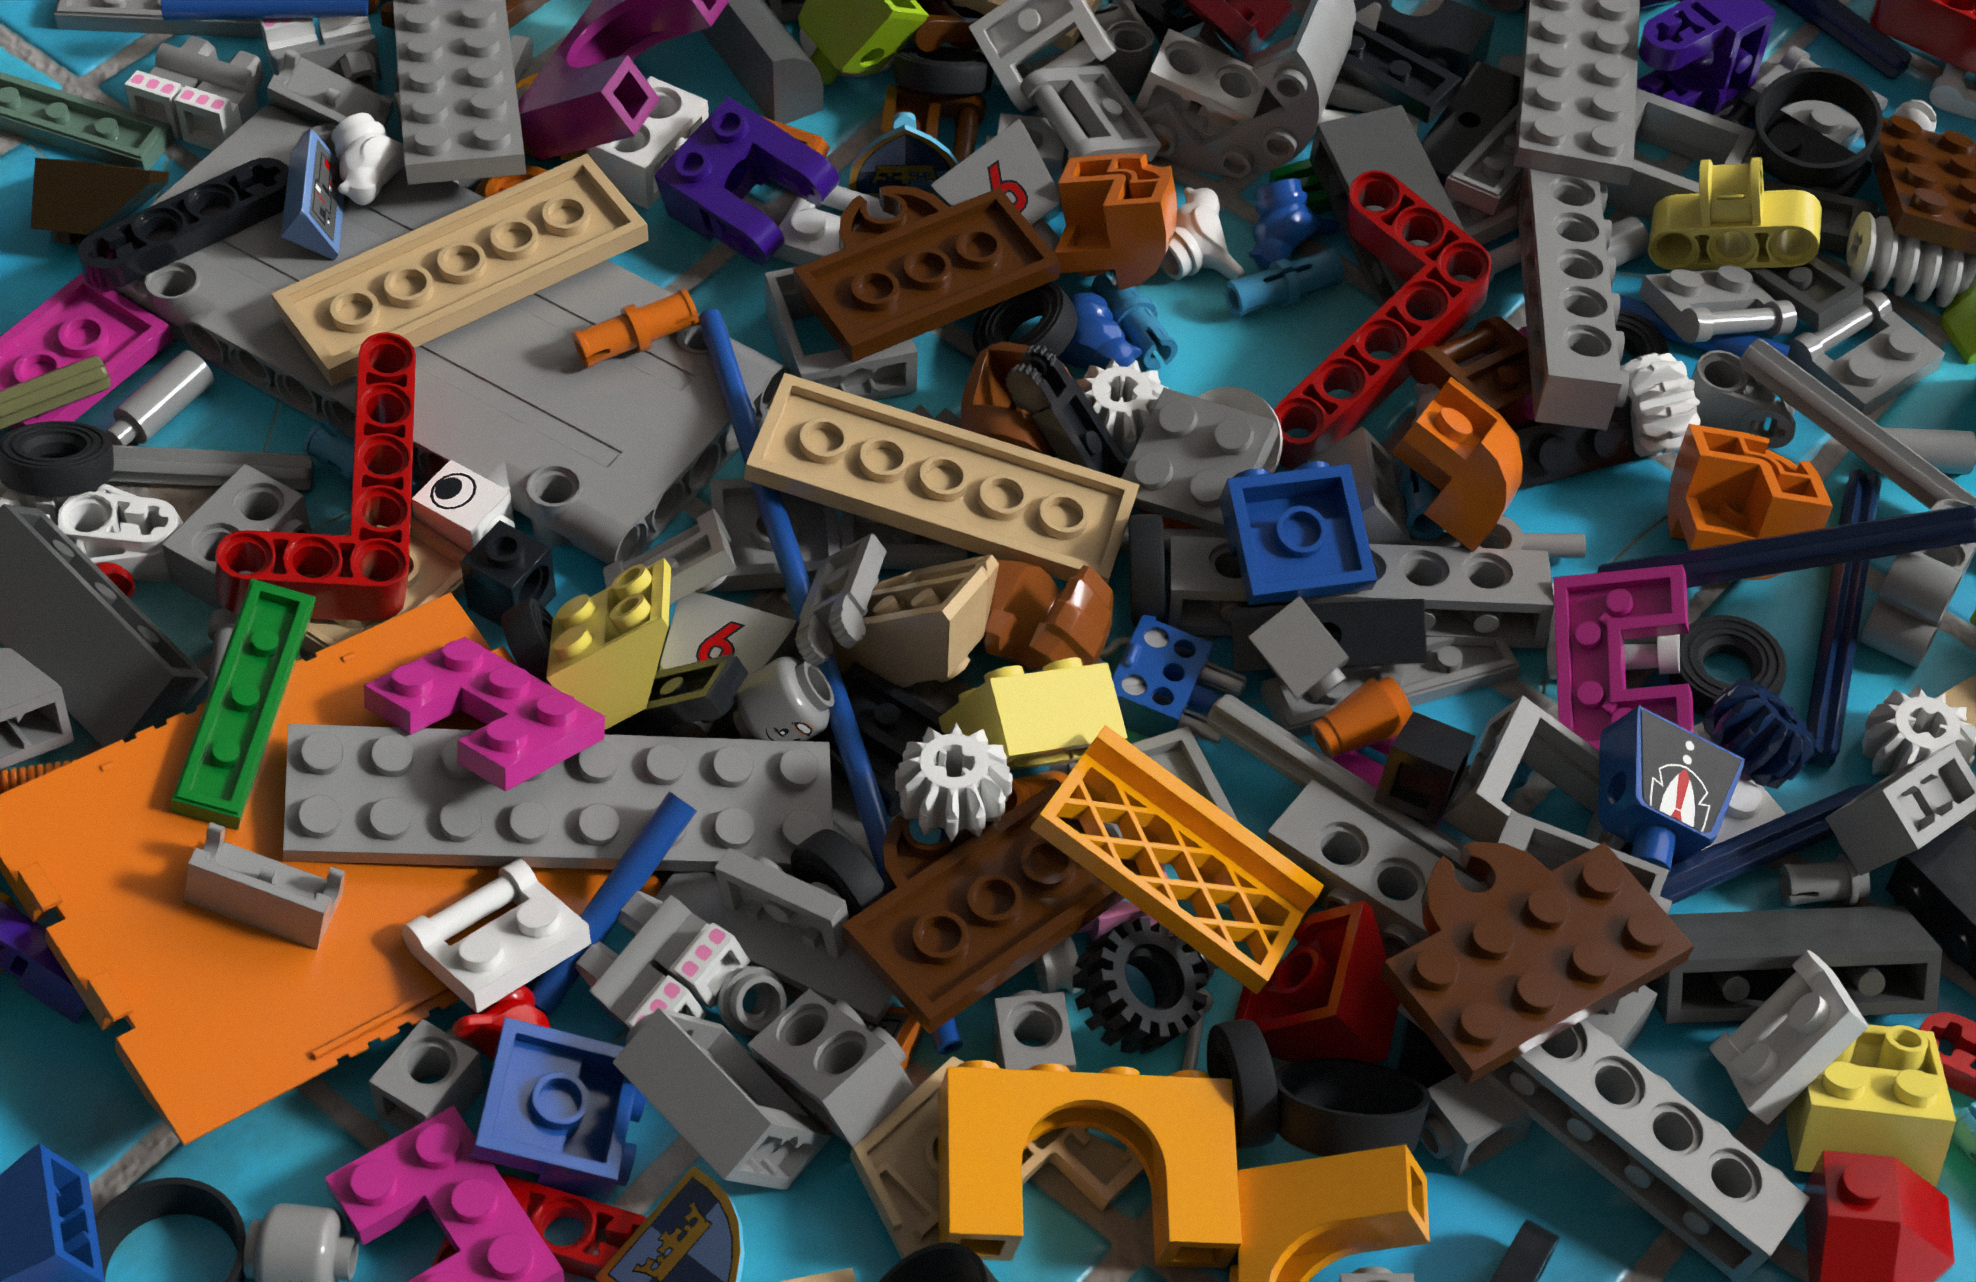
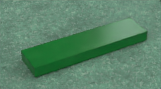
[170,578,316,830]

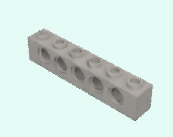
[1516,168,1629,430]
[1167,536,1554,649]
[1265,779,1658,1052]
[1397,1004,1810,1282]

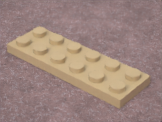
[271,153,649,386]
[744,373,1140,584]

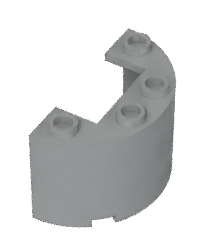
[1139,0,1356,178]

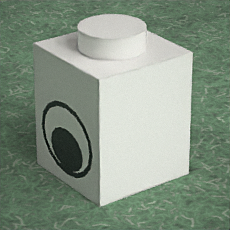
[411,460,515,553]

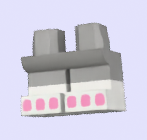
[259,17,382,93]
[124,35,264,151]
[575,891,751,1032]

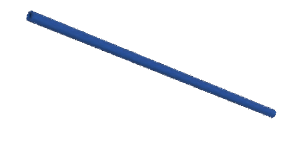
[698,309,963,1055]

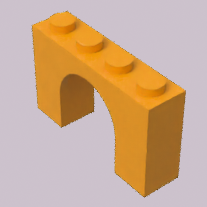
[937,1060,1242,1269]
[1229,1144,1430,1282]

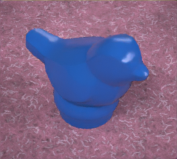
[1249,179,1338,271]
[1057,292,1142,369]

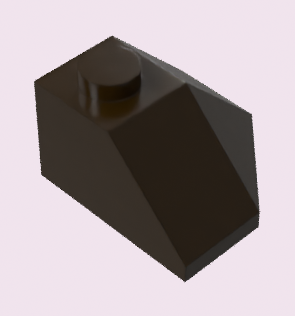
[30,158,169,245]

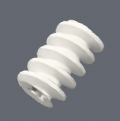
[1846,211,1976,308]

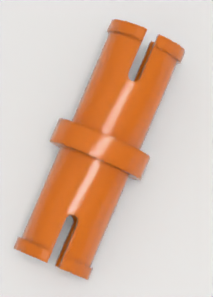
[572,288,699,369]

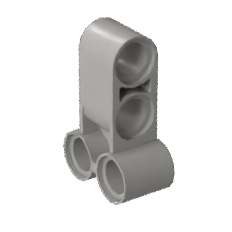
[1859,499,1976,669]

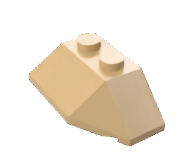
[797,554,999,688]

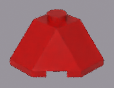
[1234,900,1400,1063]
[1803,1150,1955,1282]

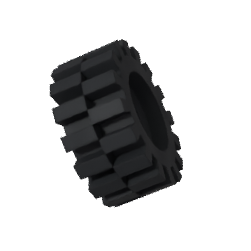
[1072,918,1208,1054]

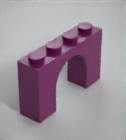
[518,0,730,161]

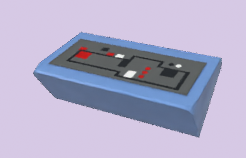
[281,129,345,260]

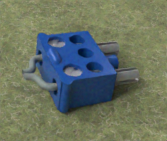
[1096,615,1247,745]

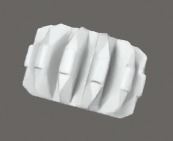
[1620,352,1701,457]
[1076,358,1169,461]
[1861,685,1976,776]
[895,722,1013,843]

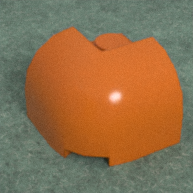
[1054,153,1177,290]
[1391,377,1523,552]
[1668,424,1833,580]

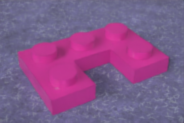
[1553,564,1694,751]
[364,637,605,791]
[324,1105,565,1282]

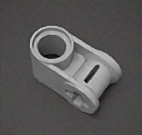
[1075,0,1155,95]
[1691,350,1796,448]

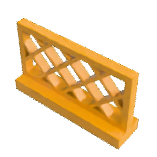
[1030,725,1324,994]

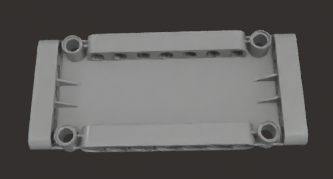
[106,105,791,565]

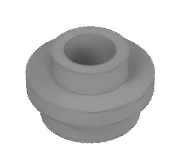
[718,966,787,1036]

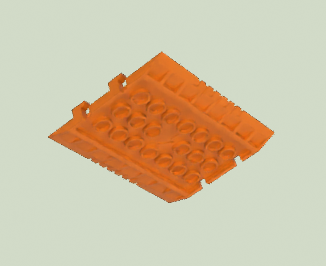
[0,592,663,1146]

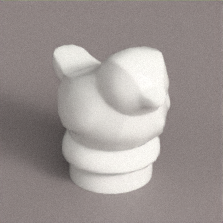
[332,113,405,206]
[1160,187,1245,280]

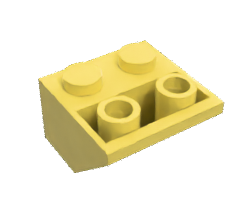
[546,558,671,730]
[938,657,1128,771]
[1786,1024,1956,1187]

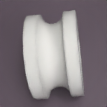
[1034,936,1081,994]

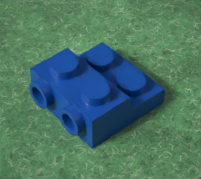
[1219,461,1378,605]
[470,1017,647,1203]

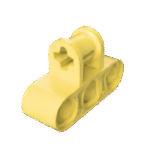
[1648,157,1822,270]

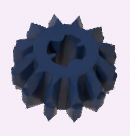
[1702,678,1816,789]

